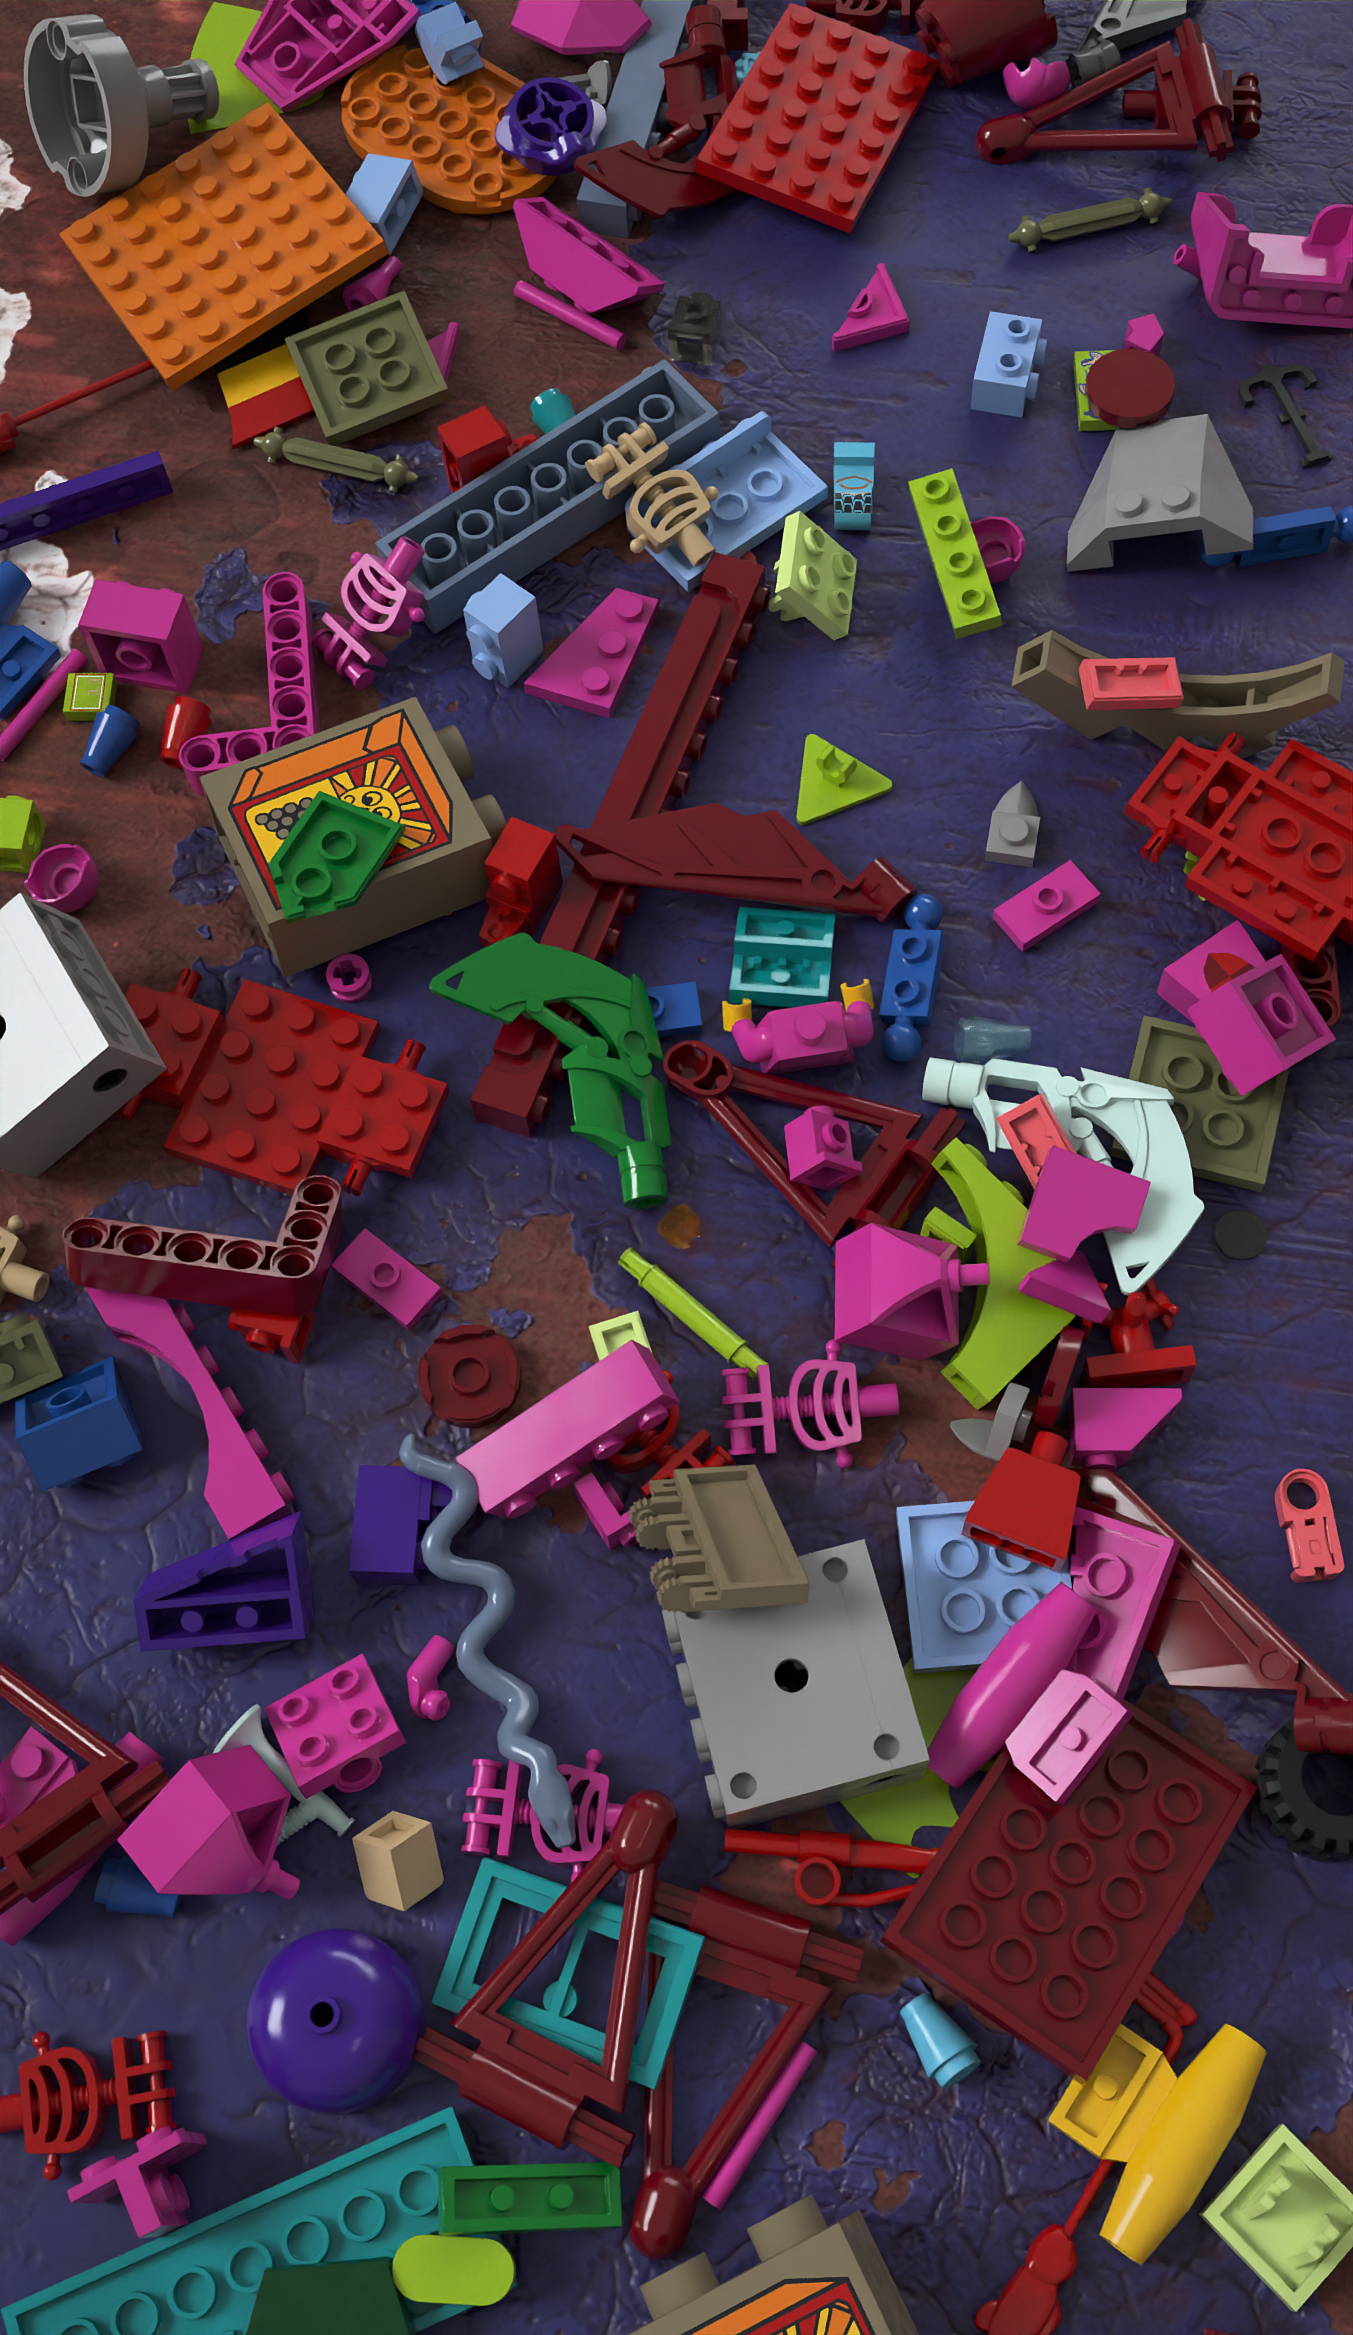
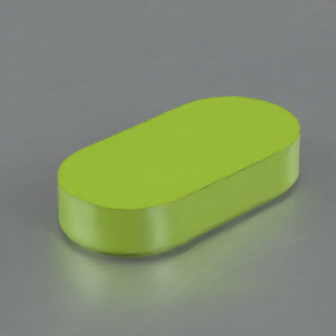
[392,2234,516,2306]

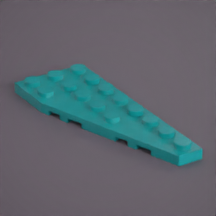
[1,2106,519,2335]

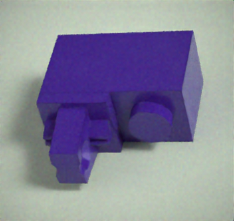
[348,1465,476,1586]

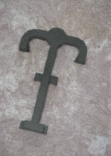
[1238,364,1332,468]

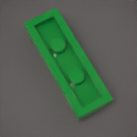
[438,2162,622,2236]

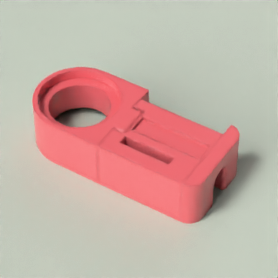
[1274,1469,1344,1583]

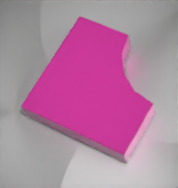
[1017,1145,1151,1263]

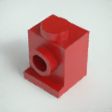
[228,1307,316,1364]

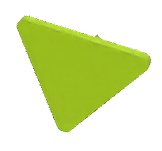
[796,734,892,826]

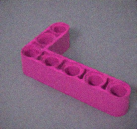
[179,572,320,796]

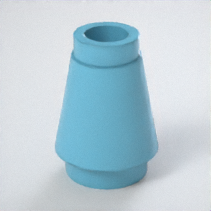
[900,1993,981,2089]

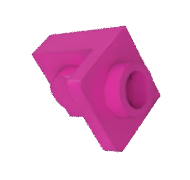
[573,1472,638,1551]

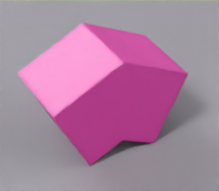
[1124,314,1164,356]

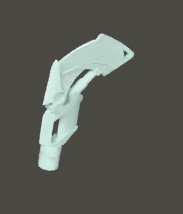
[922,1057,1204,1296]

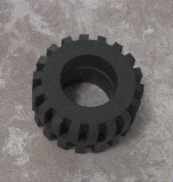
[1253,1717,1353,1862]

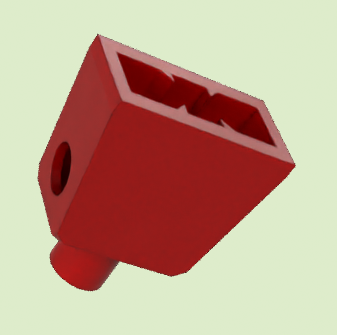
[961,1431,1081,1573]

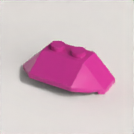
[511,0,652,55]
[513,197,665,315]

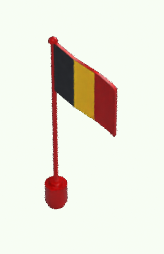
[0,303,315,454]

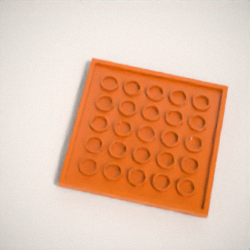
[59,102,389,391]

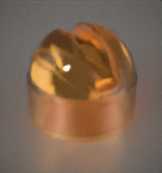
[657,1204,703,1249]

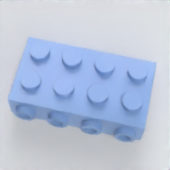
[625,411,828,592]

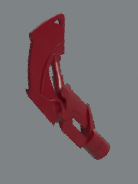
[574,4,745,219]

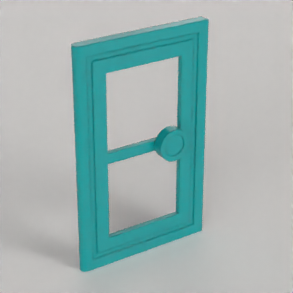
[431,1857,706,2090]

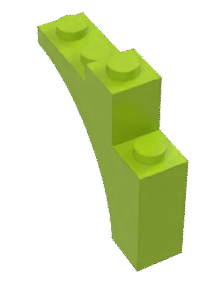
[931,1137,1076,1410]

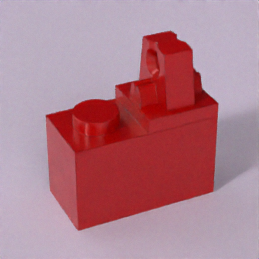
[437,405,538,493]
[478,816,563,947]

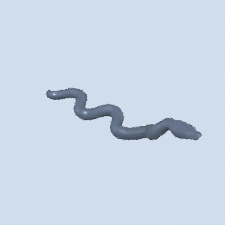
[399,1434,576,1848]

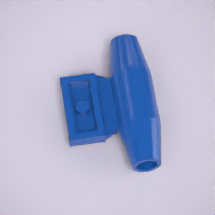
[0,561,61,721]

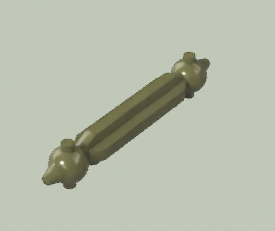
[1008,187,1172,252]
[253,427,419,493]

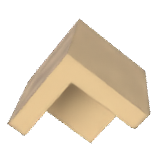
[352,1811,444,1911]

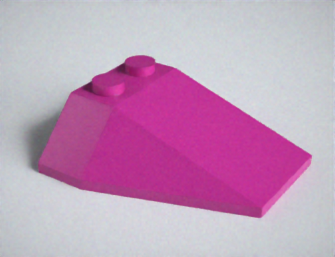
[234,0,422,113]

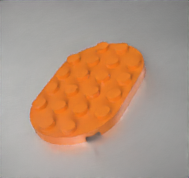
[341,45,558,214]

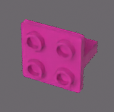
[67,2126,209,2238]

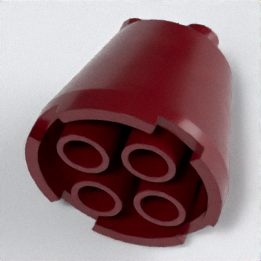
[915,0,1058,88]

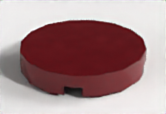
[1085,348,1175,428]
[417,1325,522,1428]
[1031,1325,1085,1432]

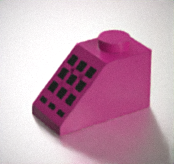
[1067,1388,1182,1471]

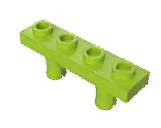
[908,468,1002,639]

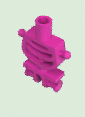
[312,536,425,690]
[721,1339,899,1469]
[461,1749,625,1883]

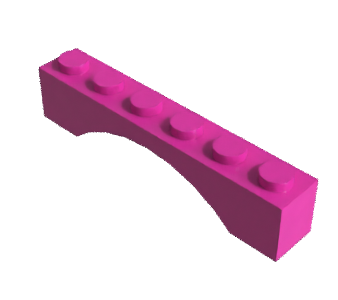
[85,1287,295,1540]

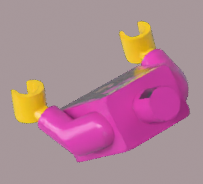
[722,979,875,1076]

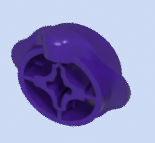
[495,77,607,176]

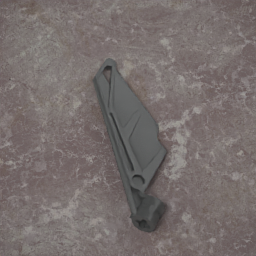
[1066,0,1191,88]

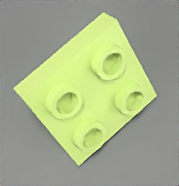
[769,511,857,640]
[1199,2124,1353,2312]

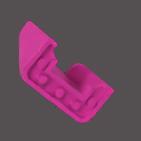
[1191,192,1353,329]

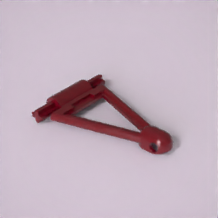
[975,18,1234,165]
[663,1040,966,1270]
[0,1661,171,1915]
[413,1789,679,2169]
[629,1878,865,2261]

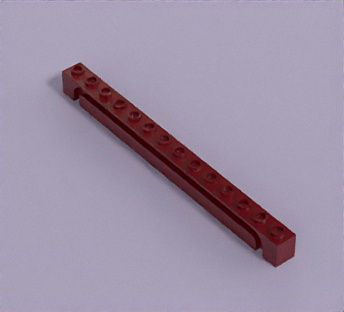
[470,552,771,1138]

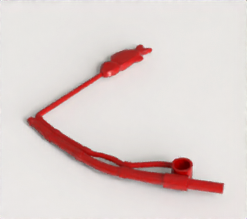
[724,1828,1198,2335]

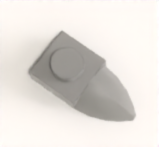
[985,781,1040,868]

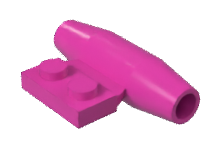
[927,1582,1134,1805]
[0,1726,164,1946]

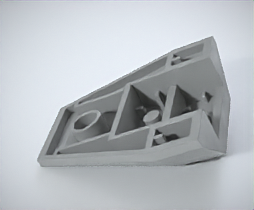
[1066,414,1254,572]

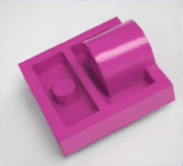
[264,1653,406,1799]

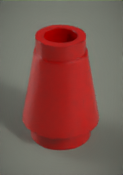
[159,696,212,769]

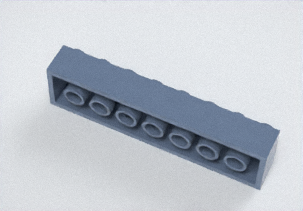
[375,359,720,634]

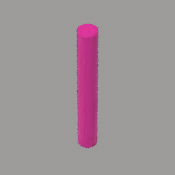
[514,280,627,351]
[0,649,87,761]
[701,2041,817,2211]

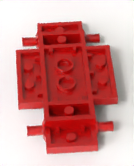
[1125,732,1353,962]
[114,968,450,1196]

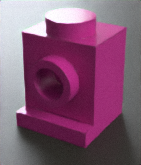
[784,1106,863,1192]

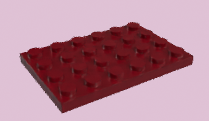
[880,1699,1258,2085]

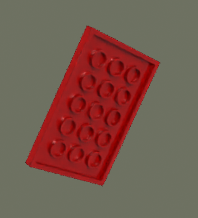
[695,2,940,234]

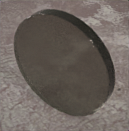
[1214,1211,1267,1260]

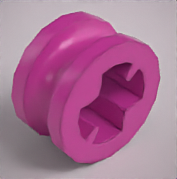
[326,954,373,1003]

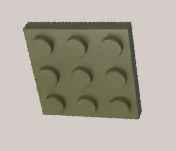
[285,291,451,446]
[1110,1015,1289,1192]

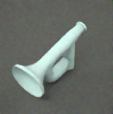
[212,1704,355,1846]

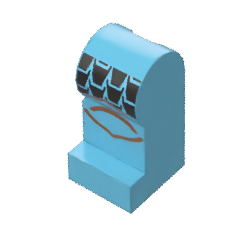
[833,442,875,530]

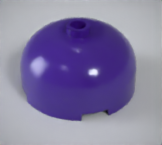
[246,1928,425,2114]

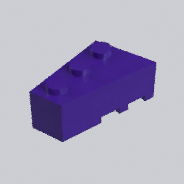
[133,1511,315,1652]

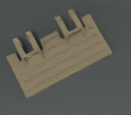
[628,1464,809,1613]

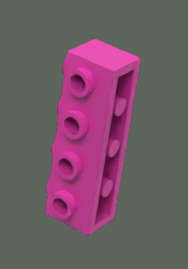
[456,1340,680,1519]

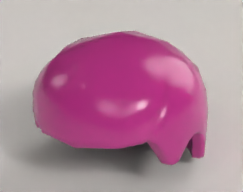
[1002,58,1071,110]
[970,516,1026,584]
[24,844,99,914]

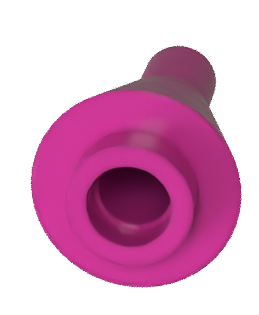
[343,256,402,312]

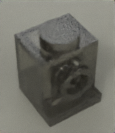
[668,292,722,366]

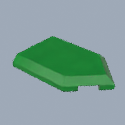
[268,791,406,924]

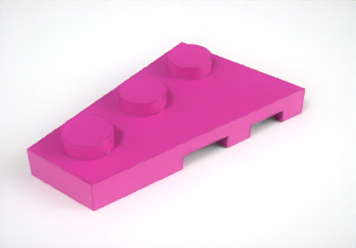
[524,588,659,719]
[1066,1506,1181,1703]

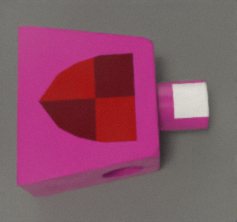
[1157,920,1266,1023]

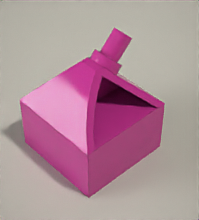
[834,1223,991,1361]
[117,1745,300,1900]

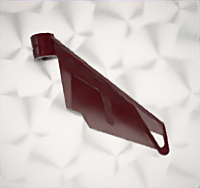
[554,803,917,923]
[1067,1468,1353,1754]

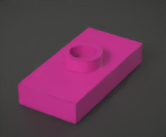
[993,860,1101,952]
[331,1228,443,1331]

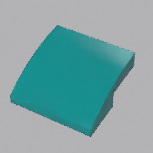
[729,907,835,1008]

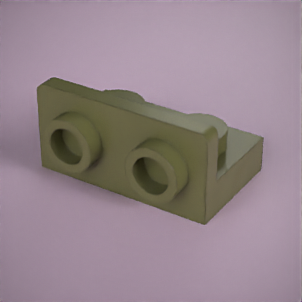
[0,1312,65,1404]

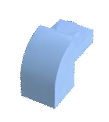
[414,2,484,84]

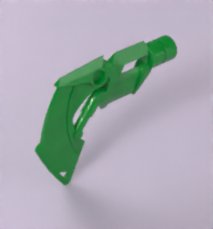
[429,933,672,1209]

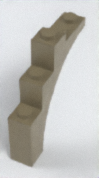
[1011,630,1344,759]

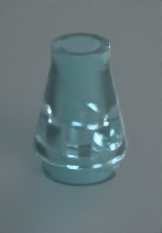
[954,1015,1031,1064]

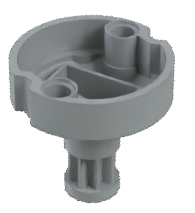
[24,14,219,197]

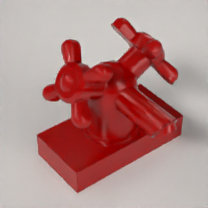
[1080,1278,1197,1388]

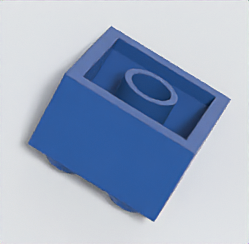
[15,1356,143,1492]

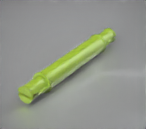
[618,1247,769,1381]

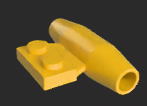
[1048,2023,1267,2266]

